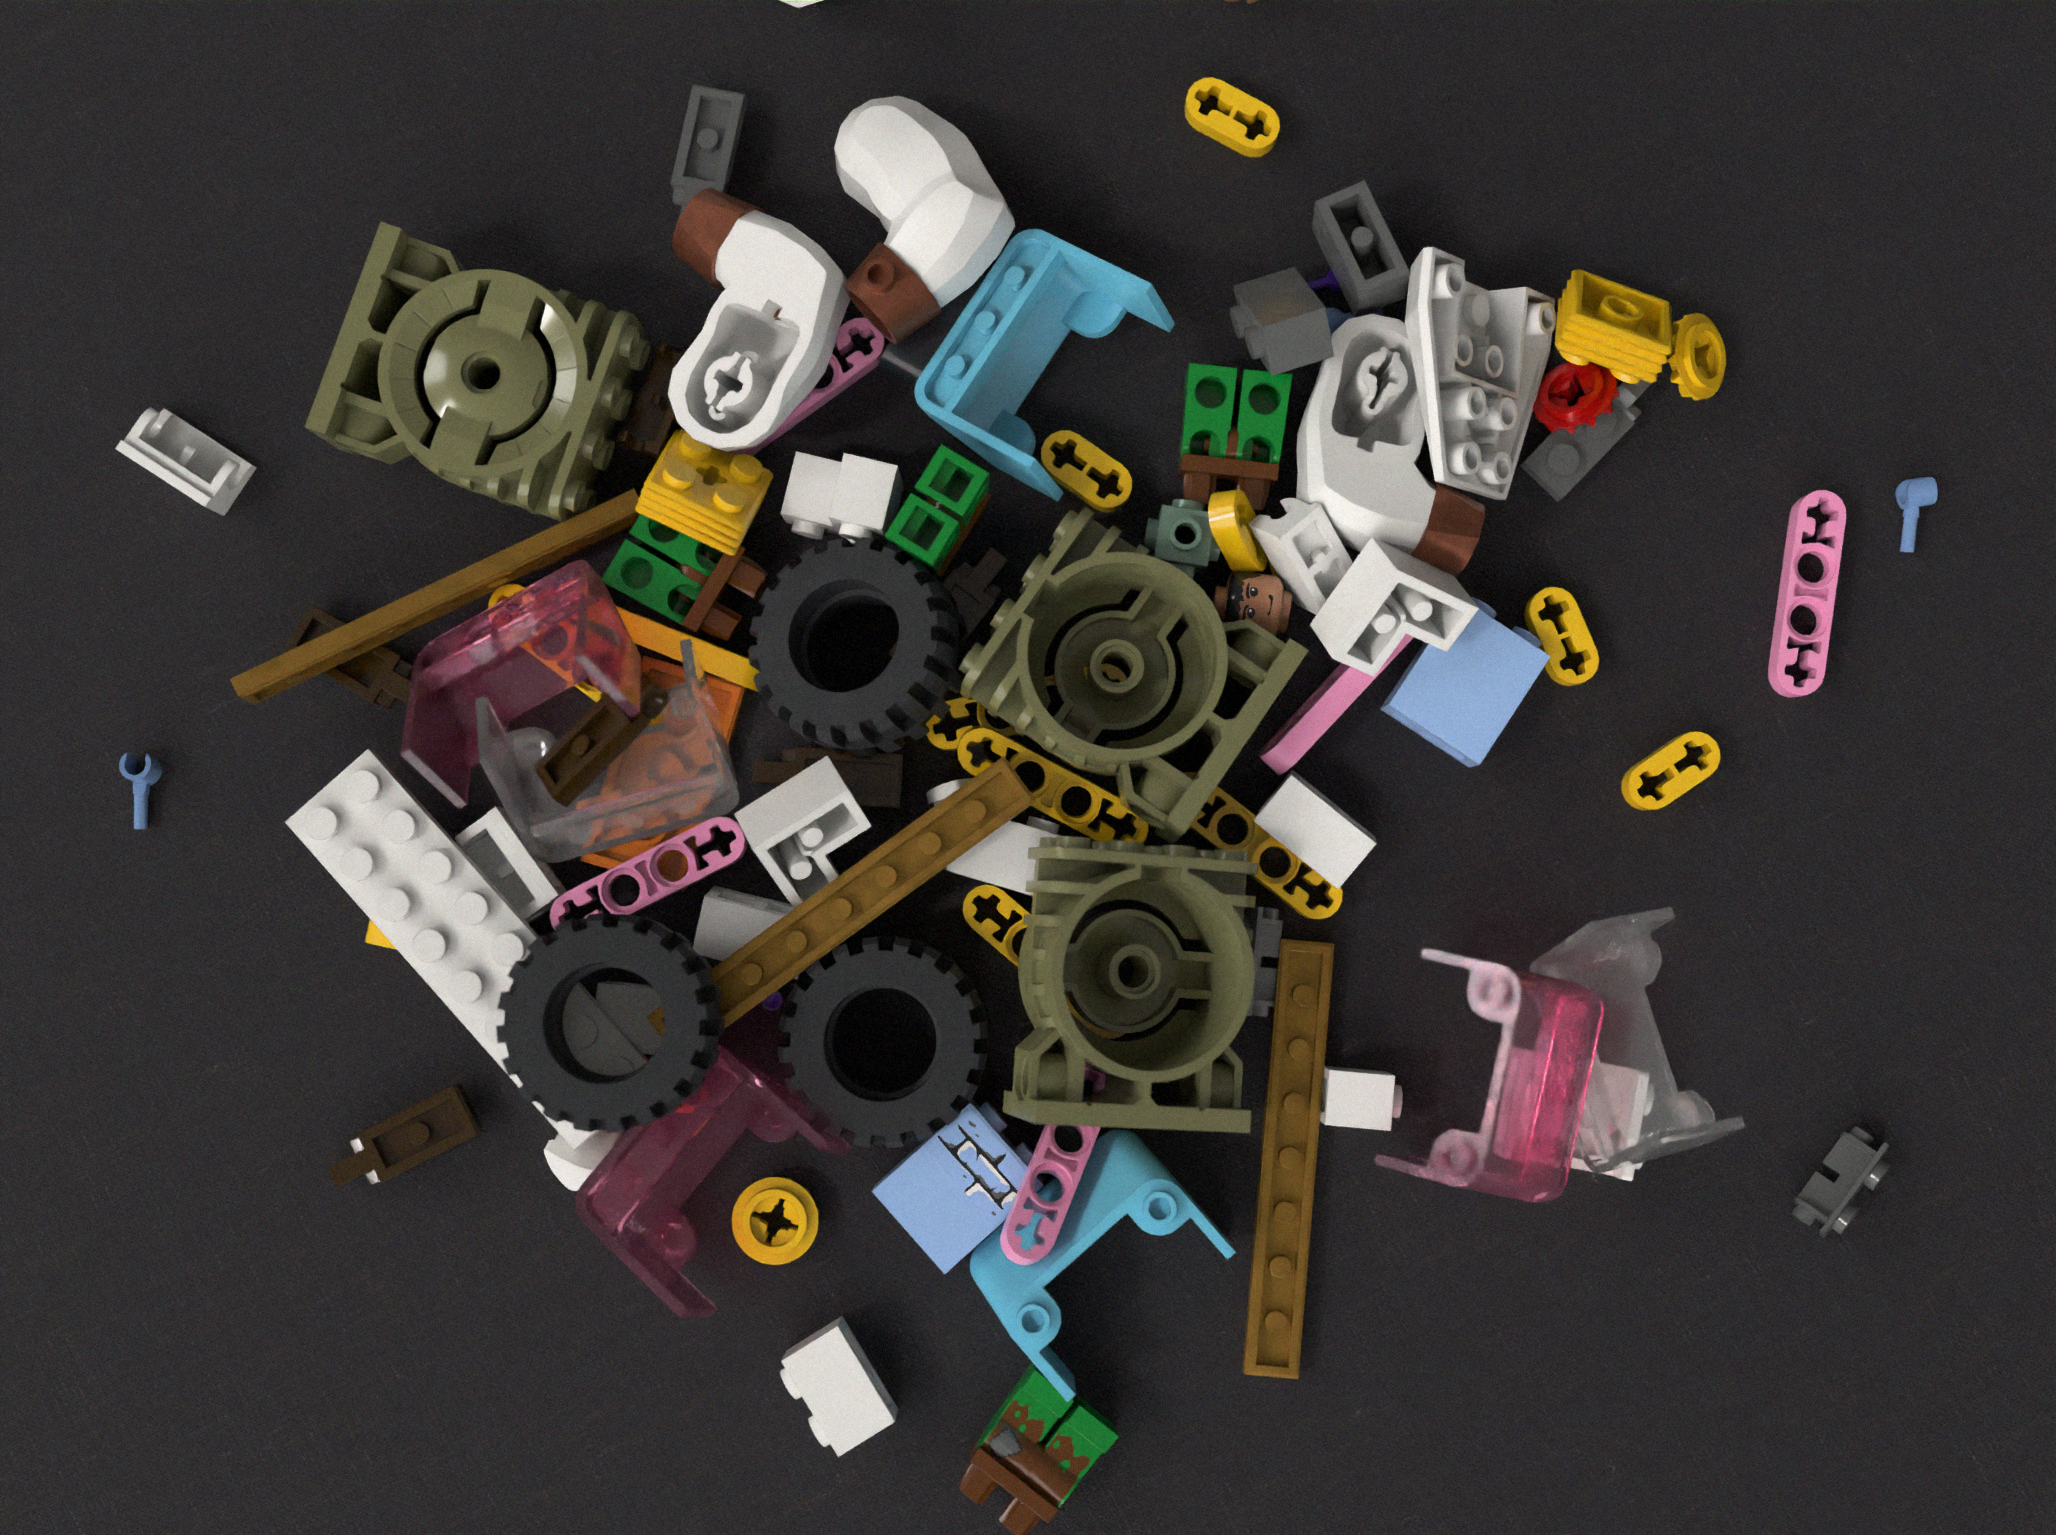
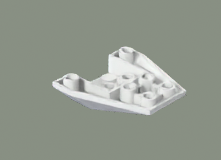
[1405,247,1556,500]

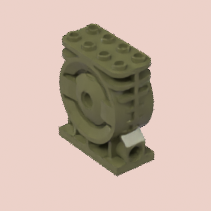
[305,222,651,523]
[959,507,1309,845]
[1003,836,1258,1133]

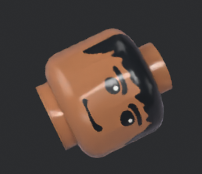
[1212,571,1292,640]

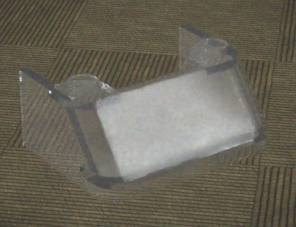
[475,638,739,863]
[1529,907,1745,1173]

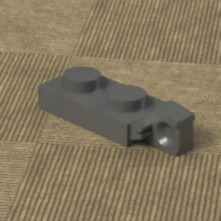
[670,84,748,218]
[1520,380,1652,502]

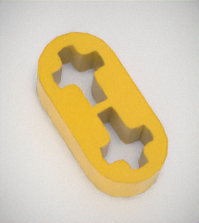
[1184,77,1280,157]
[1041,430,1132,512]
[1208,490,1267,573]
[1524,587,1599,686]
[1621,732,1720,810]

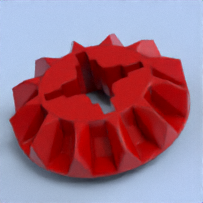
[1532,362,1620,435]

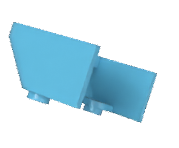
[914,229,1175,502]
[970,1127,1236,1402]

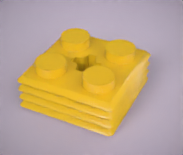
[1555,269,1672,384]
[635,429,773,555]

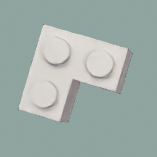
[780,451,904,546]
[1310,537,1479,677]
[734,755,871,909]

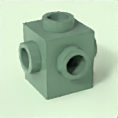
[1144,499,1220,579]

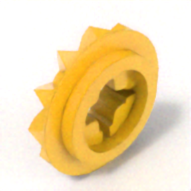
[1667,313,1726,401]
[732,1177,819,1265]

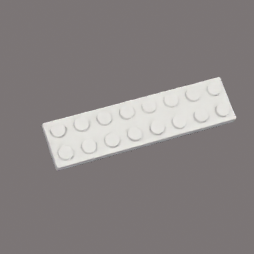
[285,749,649,1150]

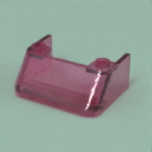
[400,560,641,809]
[1374,947,1604,1203]
[575,1045,853,1318]

